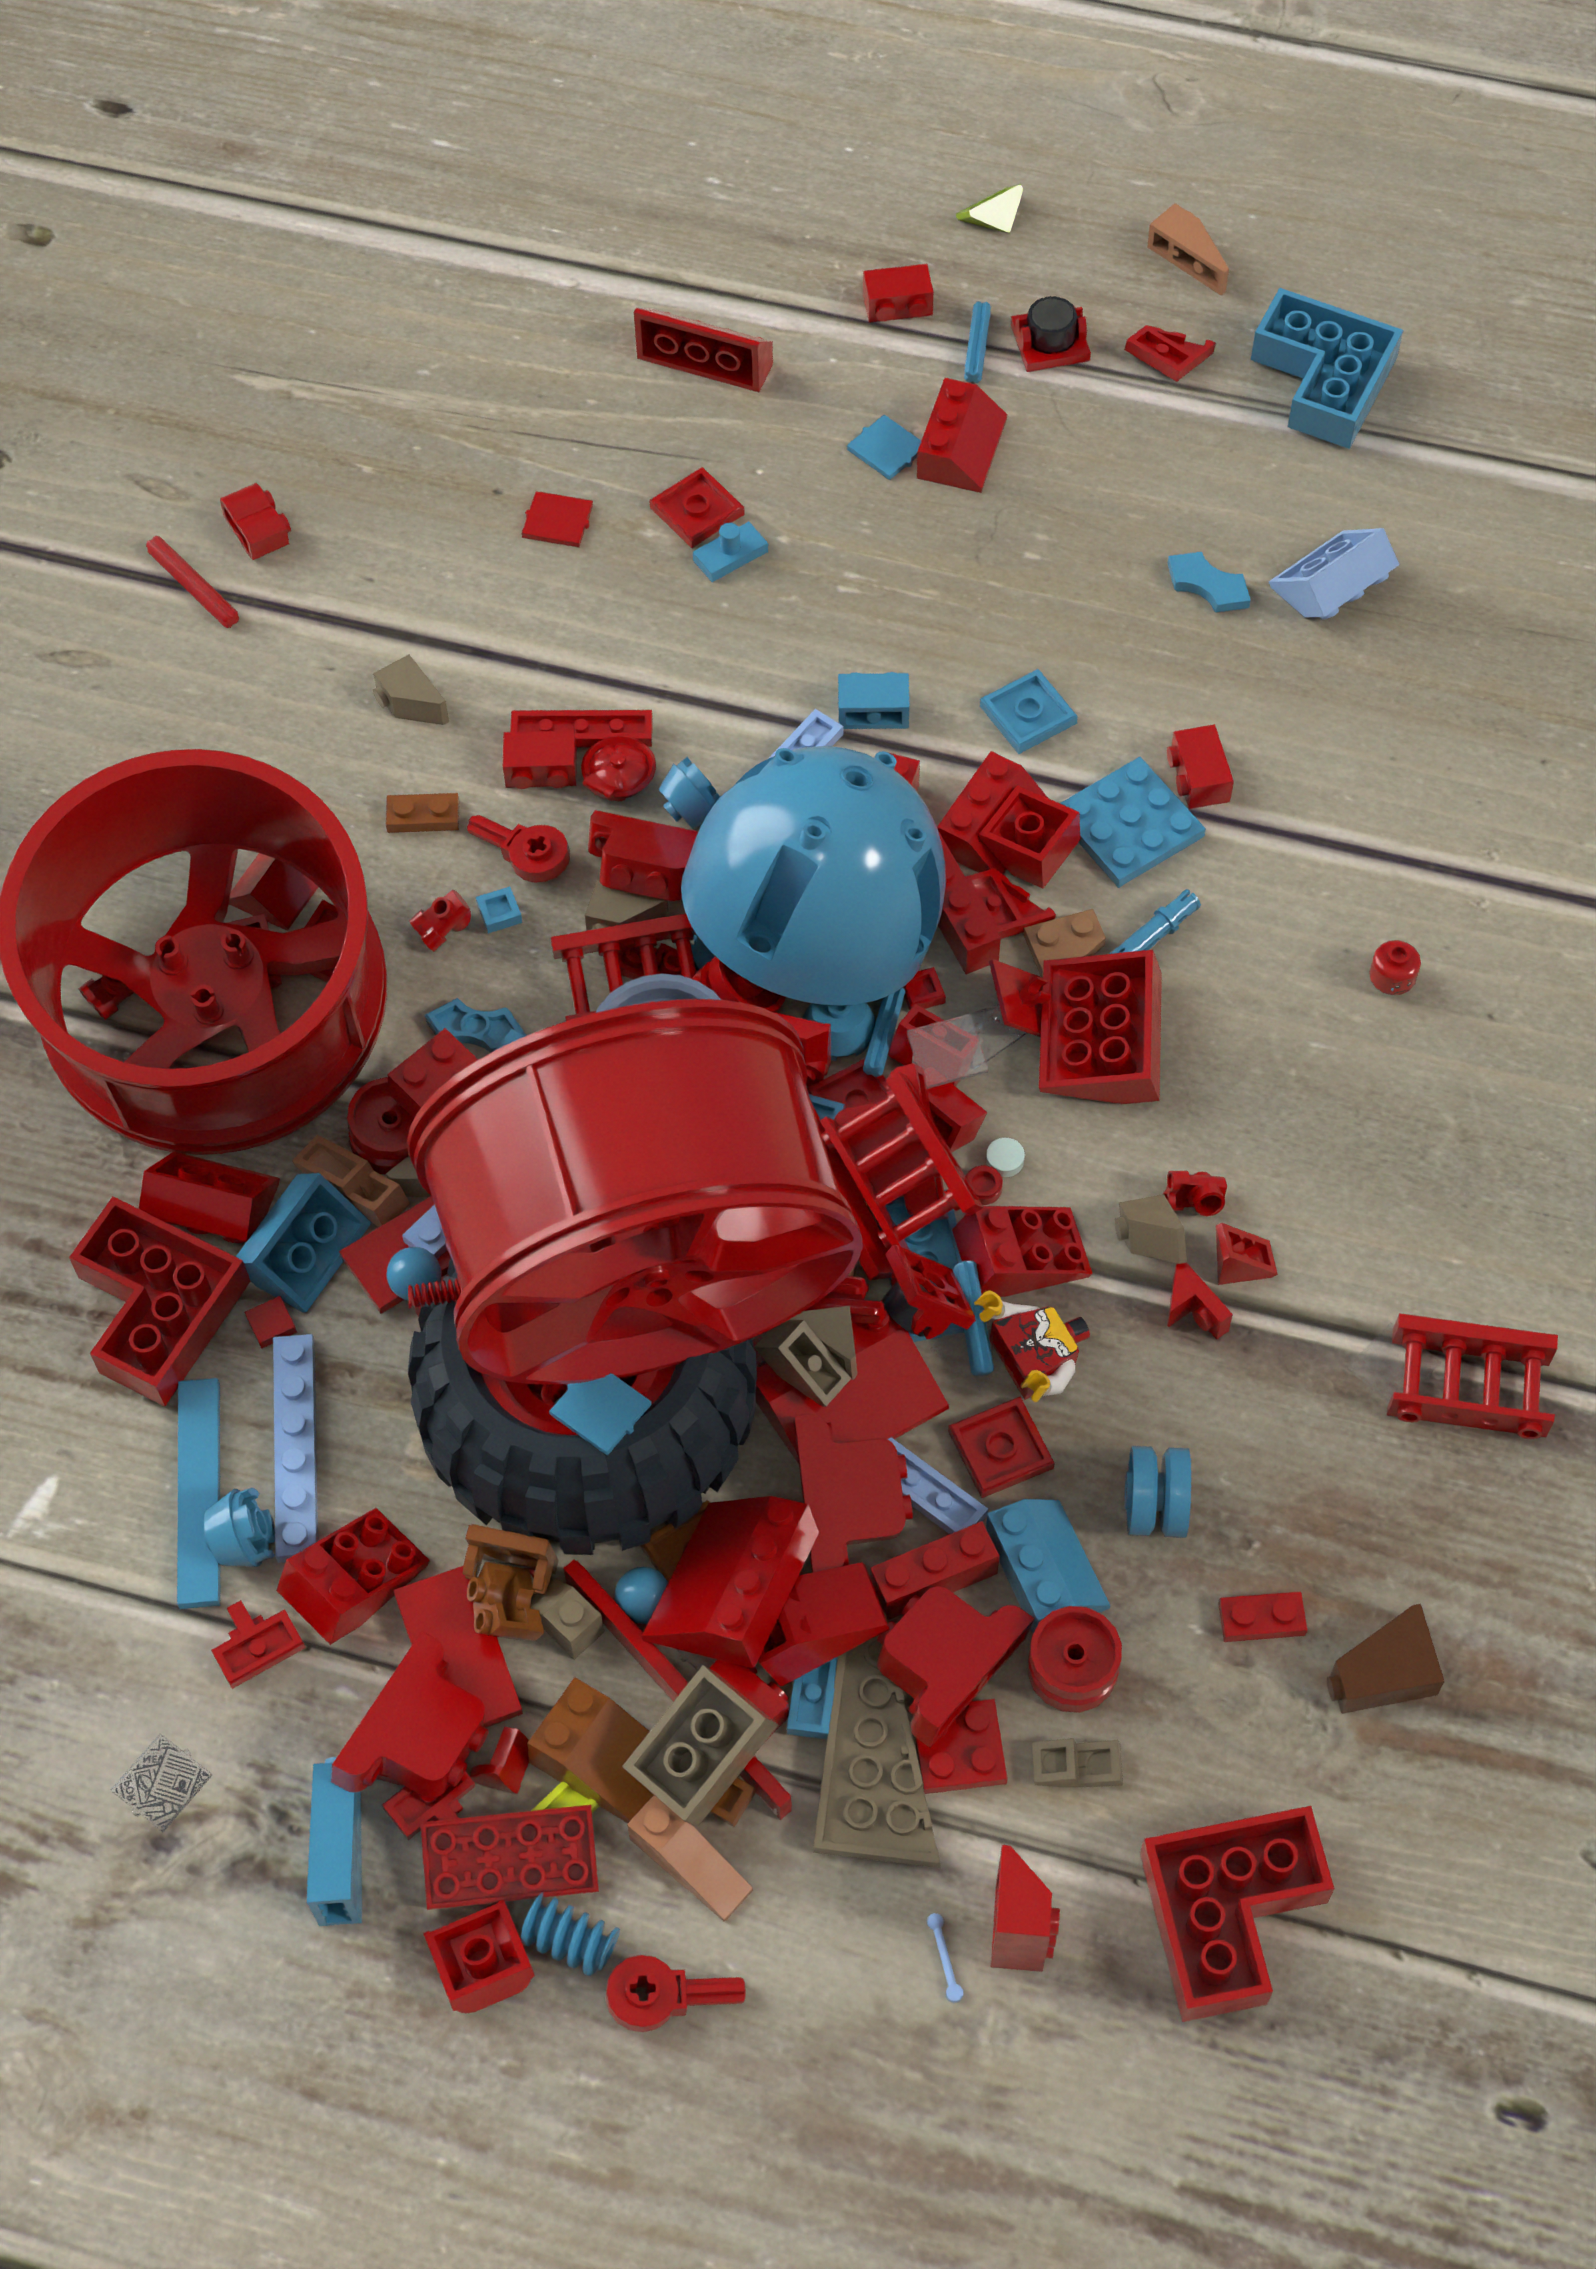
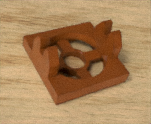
[463,1524,559,1595]

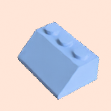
[1269,528,1400,620]

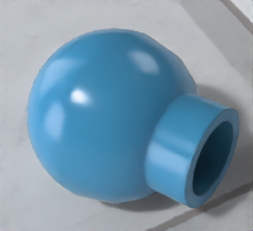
[386,1247,441,1300]
[615,1567,668,1624]

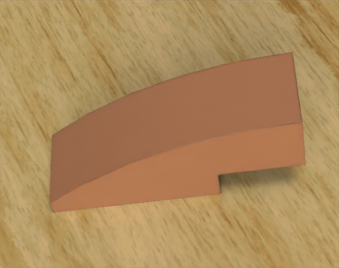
[292,1134,410,1227]

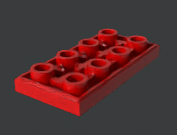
[339,1196,451,1314]
[393,1565,523,1728]
[420,1805,599,1910]

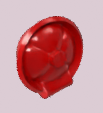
[581,736,656,802]

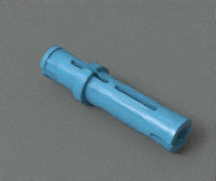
[1109,889,1201,954]

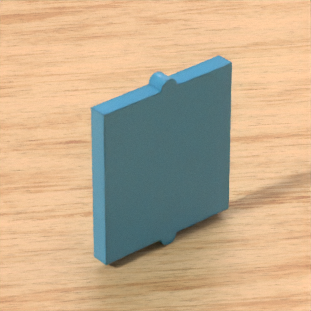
[847,414,921,480]
[549,1373,651,1456]

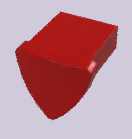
[469,1726,529,1794]

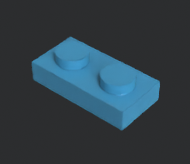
[787,1657,838,1739]

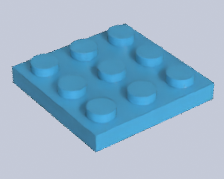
[1060,757,1206,888]

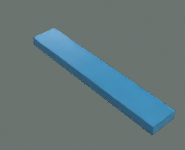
[177,1378,221,1609]

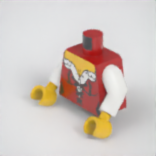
[974,1291,1090,1402]

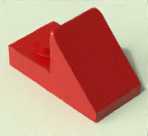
[1167,1262,1233,1340]

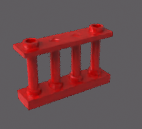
[551,913,696,1021]
[820,1071,984,1251]
[1387,1313,1558,1439]

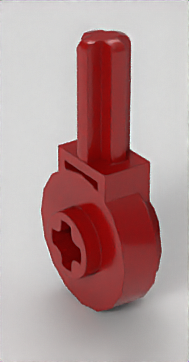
[467,815,570,883]
[605,1955,746,2032]

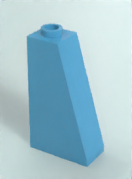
[307,1757,362,1926]

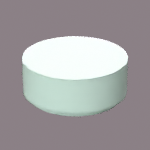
[986,1138,1025,1177]

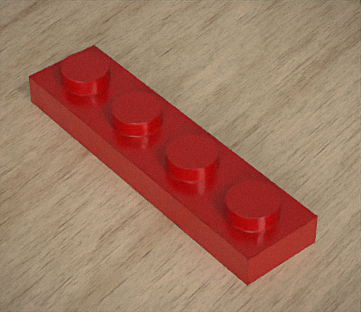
[510,710,653,747]

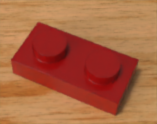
[1218,1591,1308,1642]

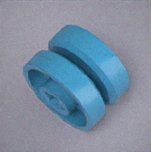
[1124,1446,1191,1538]

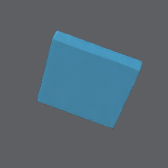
[980,669,1078,754]

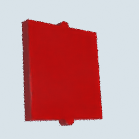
[522,491,593,547]

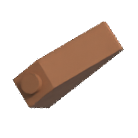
[1147,203,1229,296]
[627,1795,753,1922]

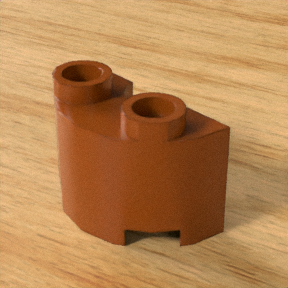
[467,1562,544,1641]

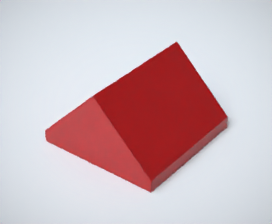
[229,853,318,931]

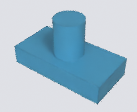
[693,521,768,582]

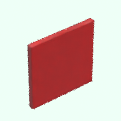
[989,959,1051,1037]

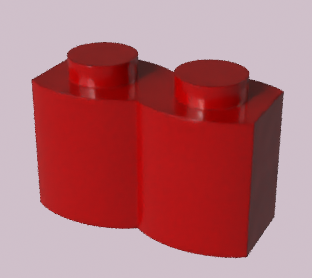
[220,483,291,560]

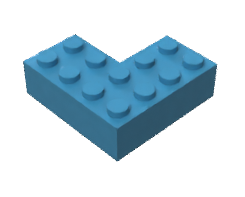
[1251,288,1403,449]

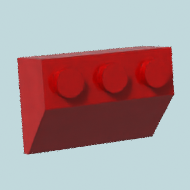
[917,377,1007,493]
[937,751,1048,875]
[139,1151,280,1243]
[991,1845,1060,1972]

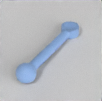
[927,1913,963,2003]

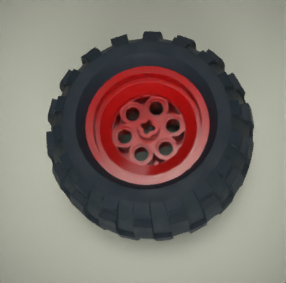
[408,1258,757,1555]

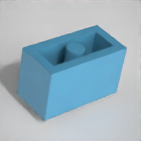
[838,672,909,729]

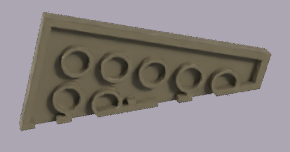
[813,1612,941,1868]

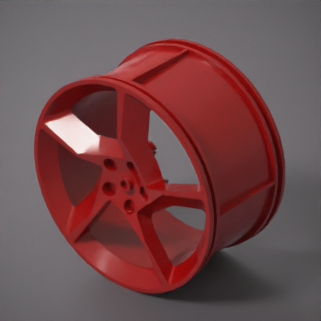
[0,749,387,1155]
[407,999,863,1385]

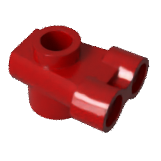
[409,890,471,952]
[78,975,133,1020]
[1163,1170,1227,1216]

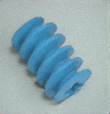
[521,1892,620,1976]

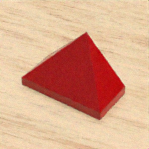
[1216,1223,1278,1285]

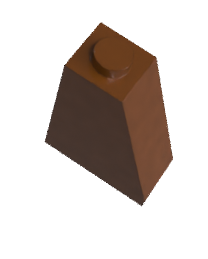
[1327,1604,1445,1714]

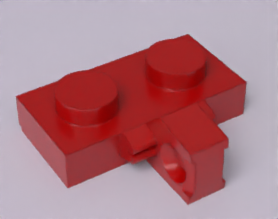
[211,1600,306,1689]
[382,1771,475,1841]

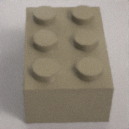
[622,1665,778,1826]

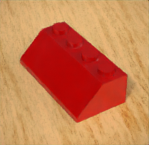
[634,308,773,392]

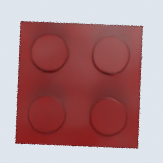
[912,1699,1008,1794]

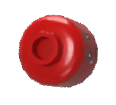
[1369,940,1421,995]

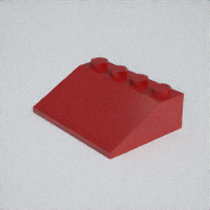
[1039,950,1162,1104]
[756,1300,949,1464]
[641,1496,819,1669]

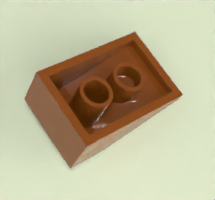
[527,1677,654,1823]

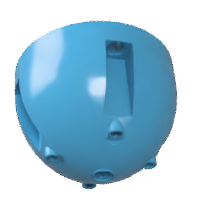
[681,746,946,1005]

